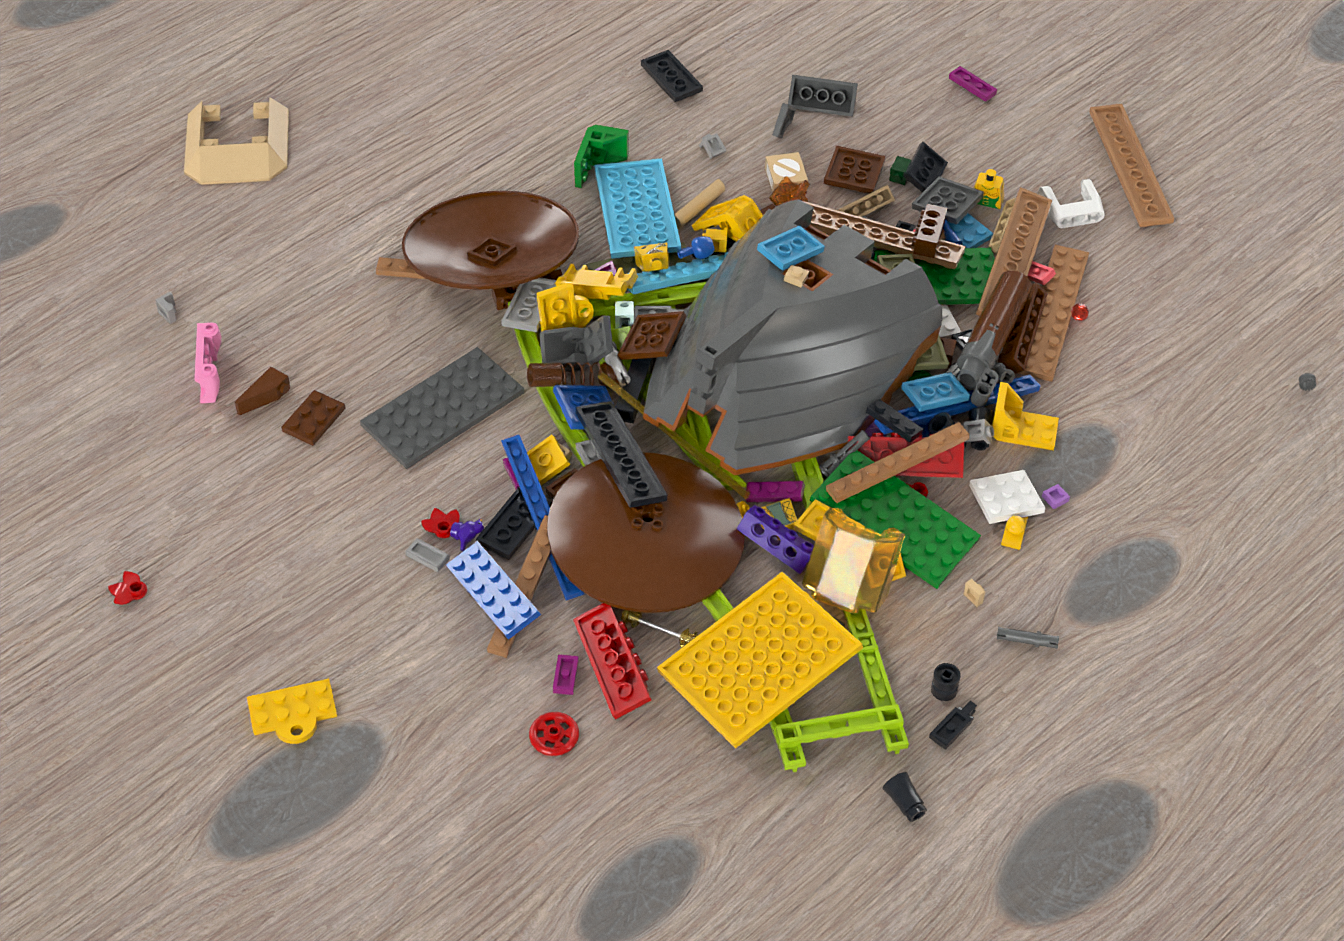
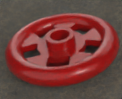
[529,712,579,756]

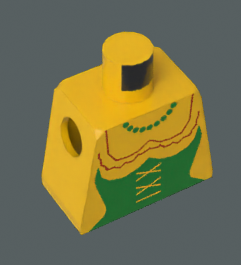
[973,169,1004,209]

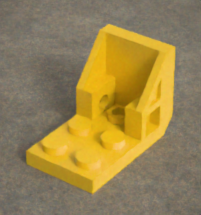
[691,195,763,242]
[992,382,1059,451]

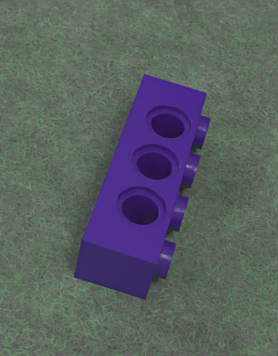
[737,505,818,574]

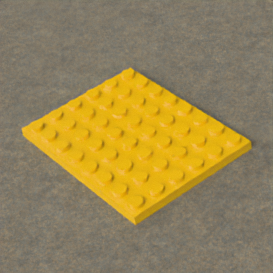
[657,572,863,749]

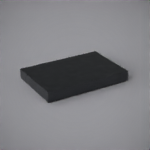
[903,142,948,192]

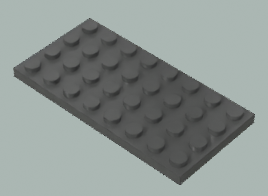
[360,347,524,469]

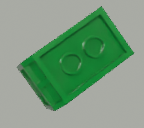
[574,124,629,188]

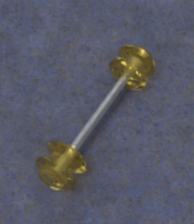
[621,610,698,647]

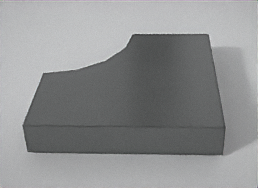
[772,103,796,138]

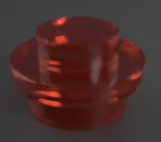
[1071,303,1089,321]

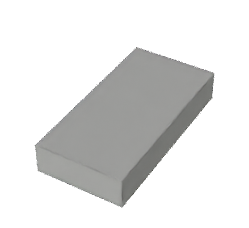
[405,538,450,572]

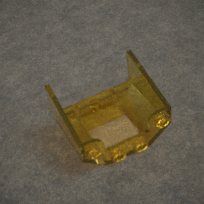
[802,508,905,613]

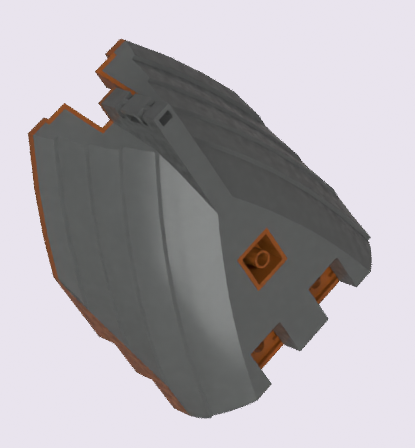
[643,199,942,475]

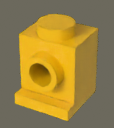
[702,227,728,253]

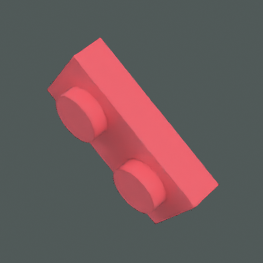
[1027,261,1056,285]

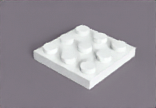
[969,470,1045,524]

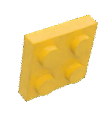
[527,434,571,485]

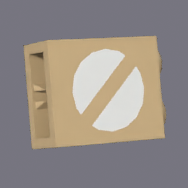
[765,152,808,197]

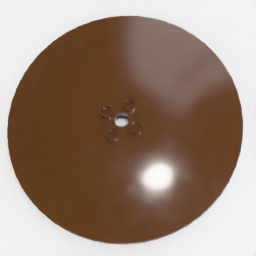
[402,191,579,290]
[547,452,745,613]

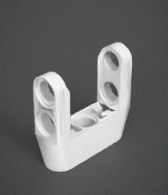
[1039,179,1105,228]

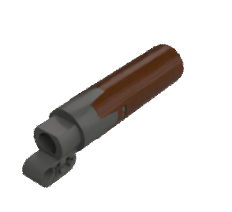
[957,270,1032,407]

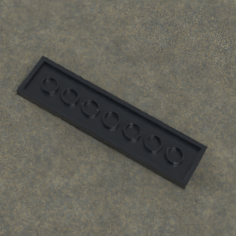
[576,401,668,508]

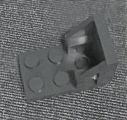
[540,315,613,372]

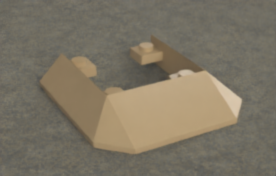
[184,97,289,185]

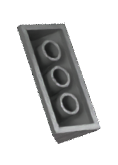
[788,74,858,117]

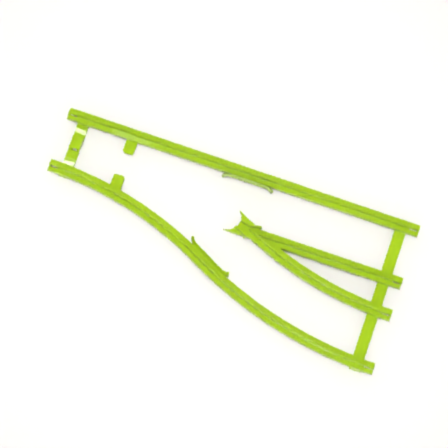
[508,282,909,772]

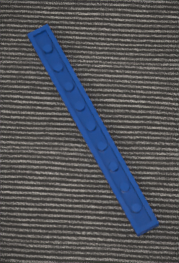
[874,375,1041,434]
[501,435,584,601]

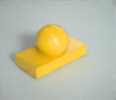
[1001,516,1028,550]

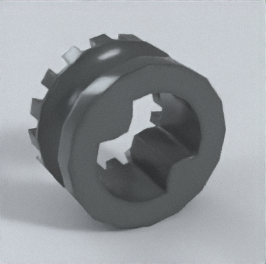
[1299,373,1316,391]

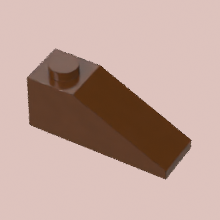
[235,367,290,415]

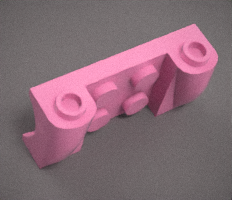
[195,323,221,403]

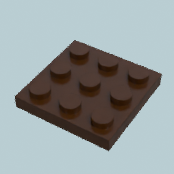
[823,145,886,194]
[618,311,687,360]

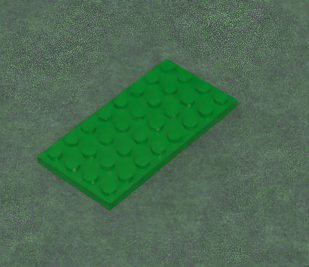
[873,248,995,305]
[810,450,981,589]

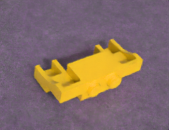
[555,264,638,300]

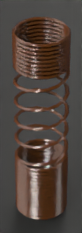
[527,362,620,387]

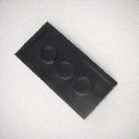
[641,50,703,102]
[476,487,552,560]

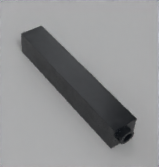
[615,357,657,424]

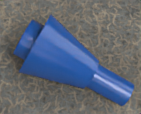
[943,220,963,245]

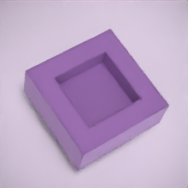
[1042,484,1070,509]

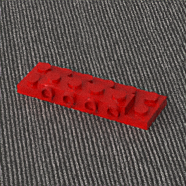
[848,433,964,478]
[573,603,652,720]

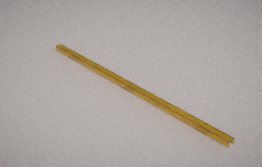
[598,372,750,499]

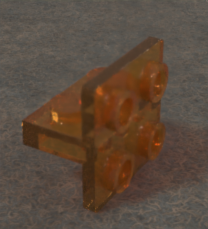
[769,176,810,207]

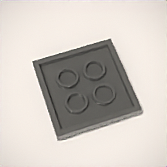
[912,176,984,225]

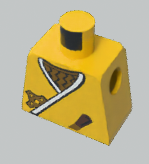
[634,242,669,272]

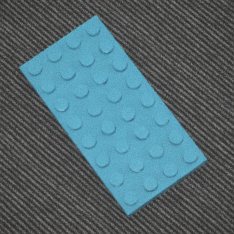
[594,158,681,259]

